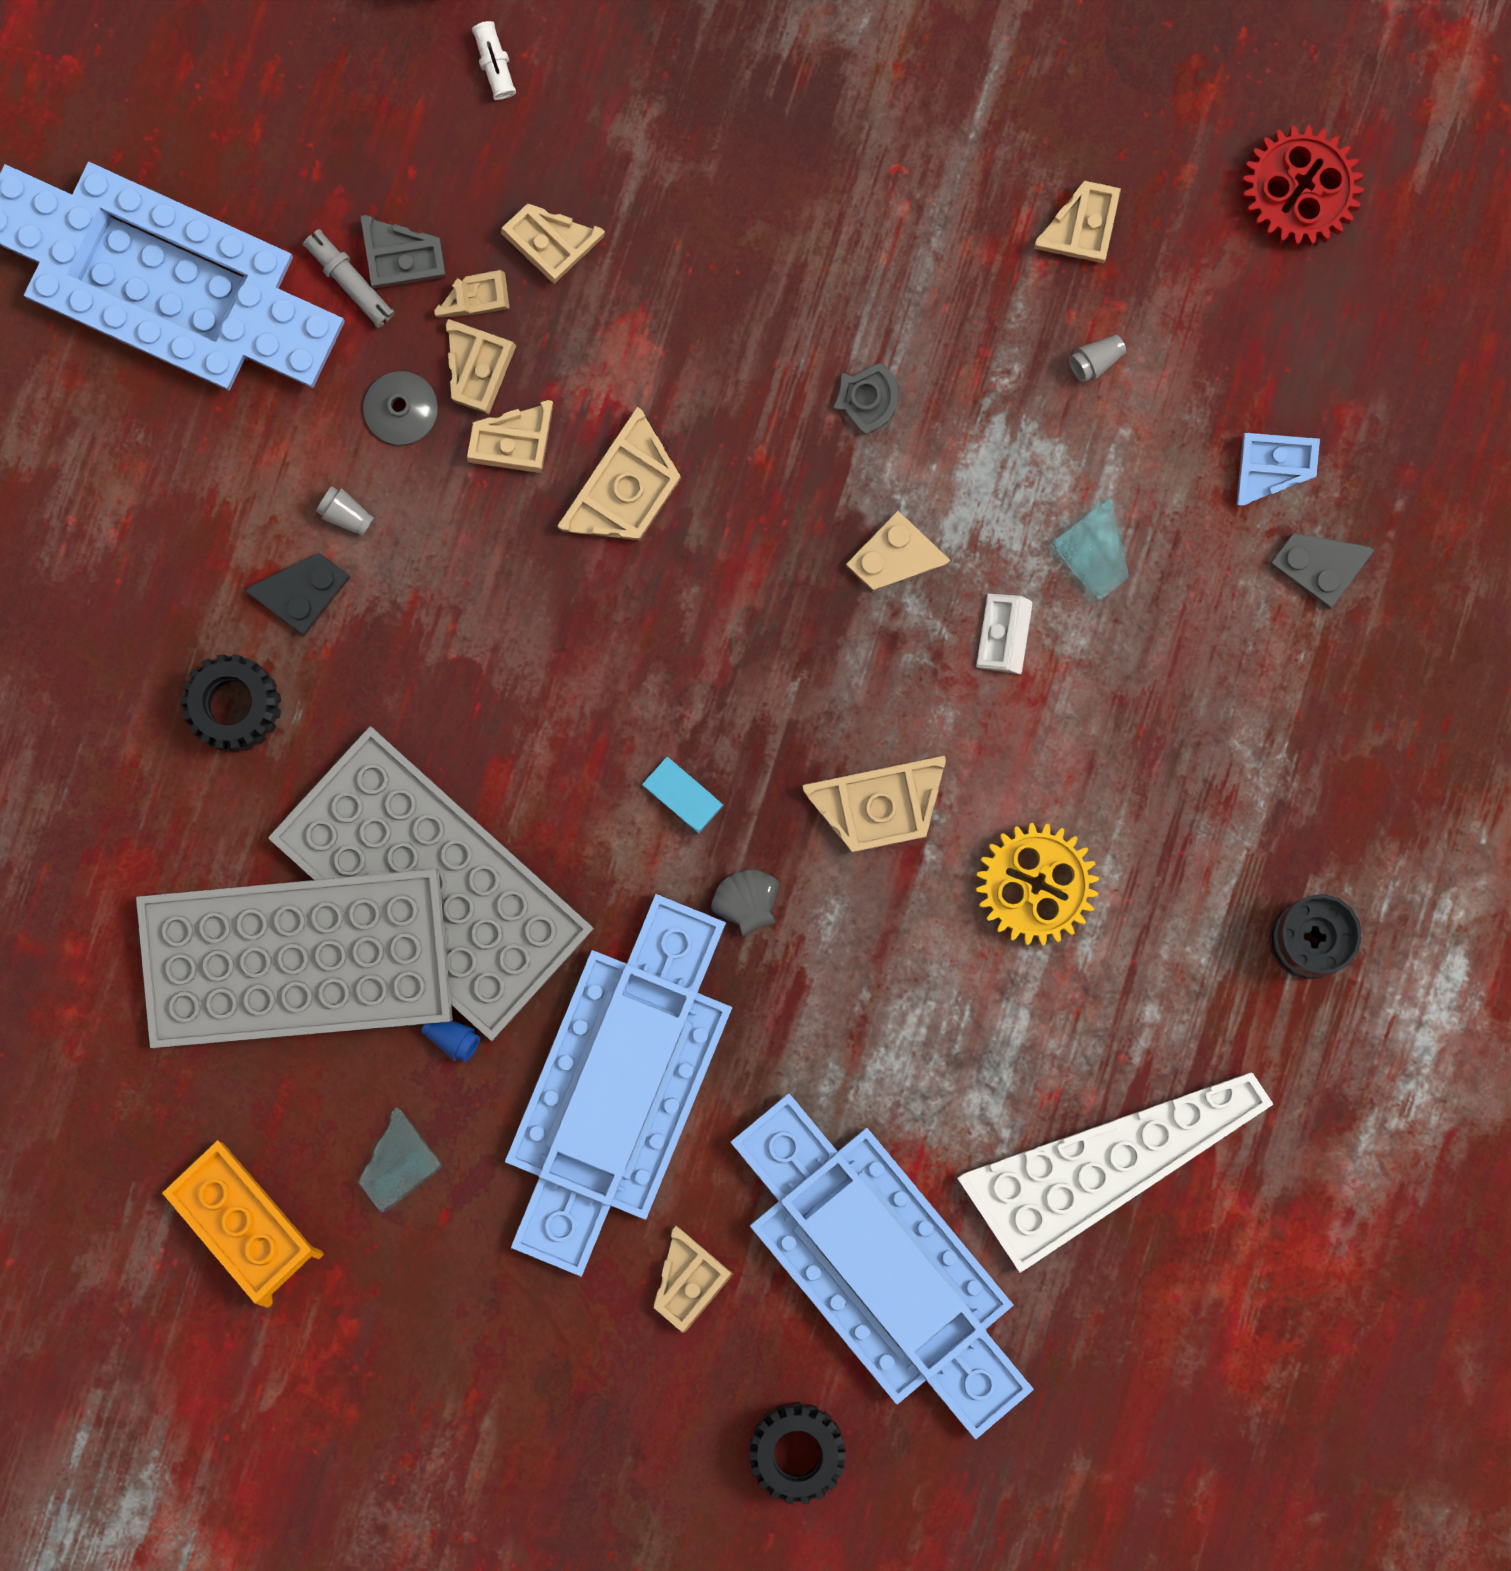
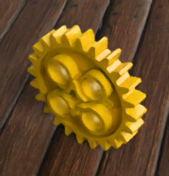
[975,823,1099,946]

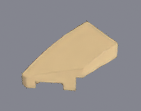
[434,270,510,318]

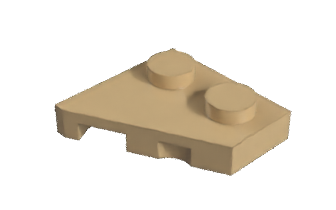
[1034,181,1121,264]

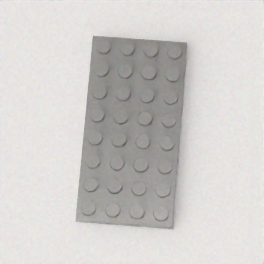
[268,726,594,1041]
[136,869,453,1048]

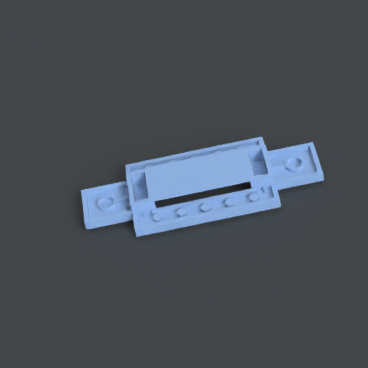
[0,161,345,391]
[505,894,732,1277]
[730,1093,1034,1440]

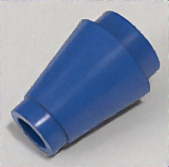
[421,1021,480,1063]

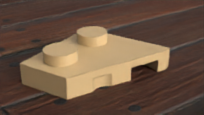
[501,204,605,284]
[446,319,516,414]
[467,400,553,473]
[846,511,950,592]
[654,1226,733,1333]

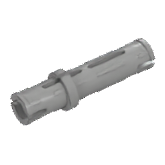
[302,229,395,328]

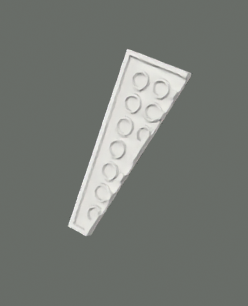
[957,1072,1273,1273]

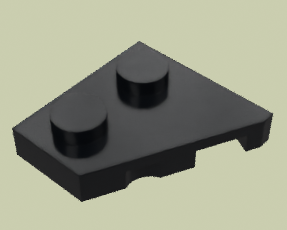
[246,553,350,636]

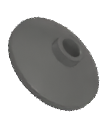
[363,371,438,446]

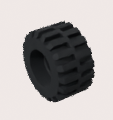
[180,654,281,752]
[749,1402,846,1505]

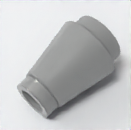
[1069,334,1127,382]
[316,486,374,536]

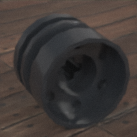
[1269,894,1362,980]

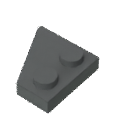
[361,215,446,289]
[1269,533,1374,609]

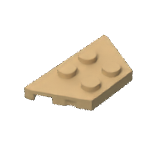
[557,407,681,541]
[802,756,946,853]

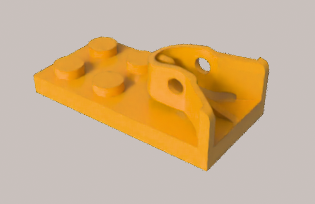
[162,1140,324,1308]

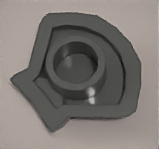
[834,363,898,433]
[711,869,779,937]

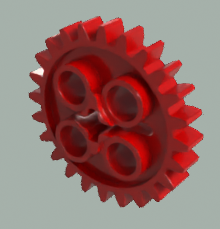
[1241,125,1364,248]

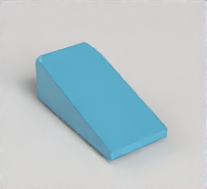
[642,757,723,834]

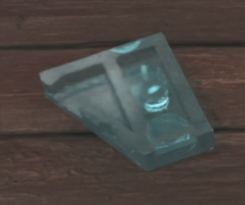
[1052,498,1129,602]
[358,1108,443,1214]

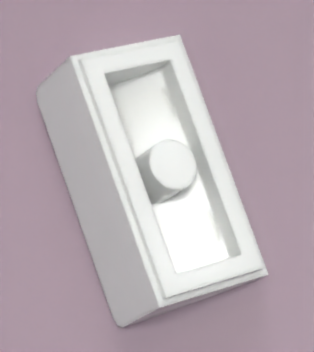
[976,594,1032,674]

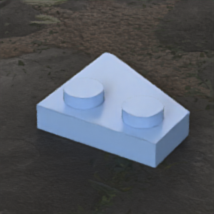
[1236,433,1320,505]

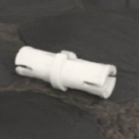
[472,21,516,100]

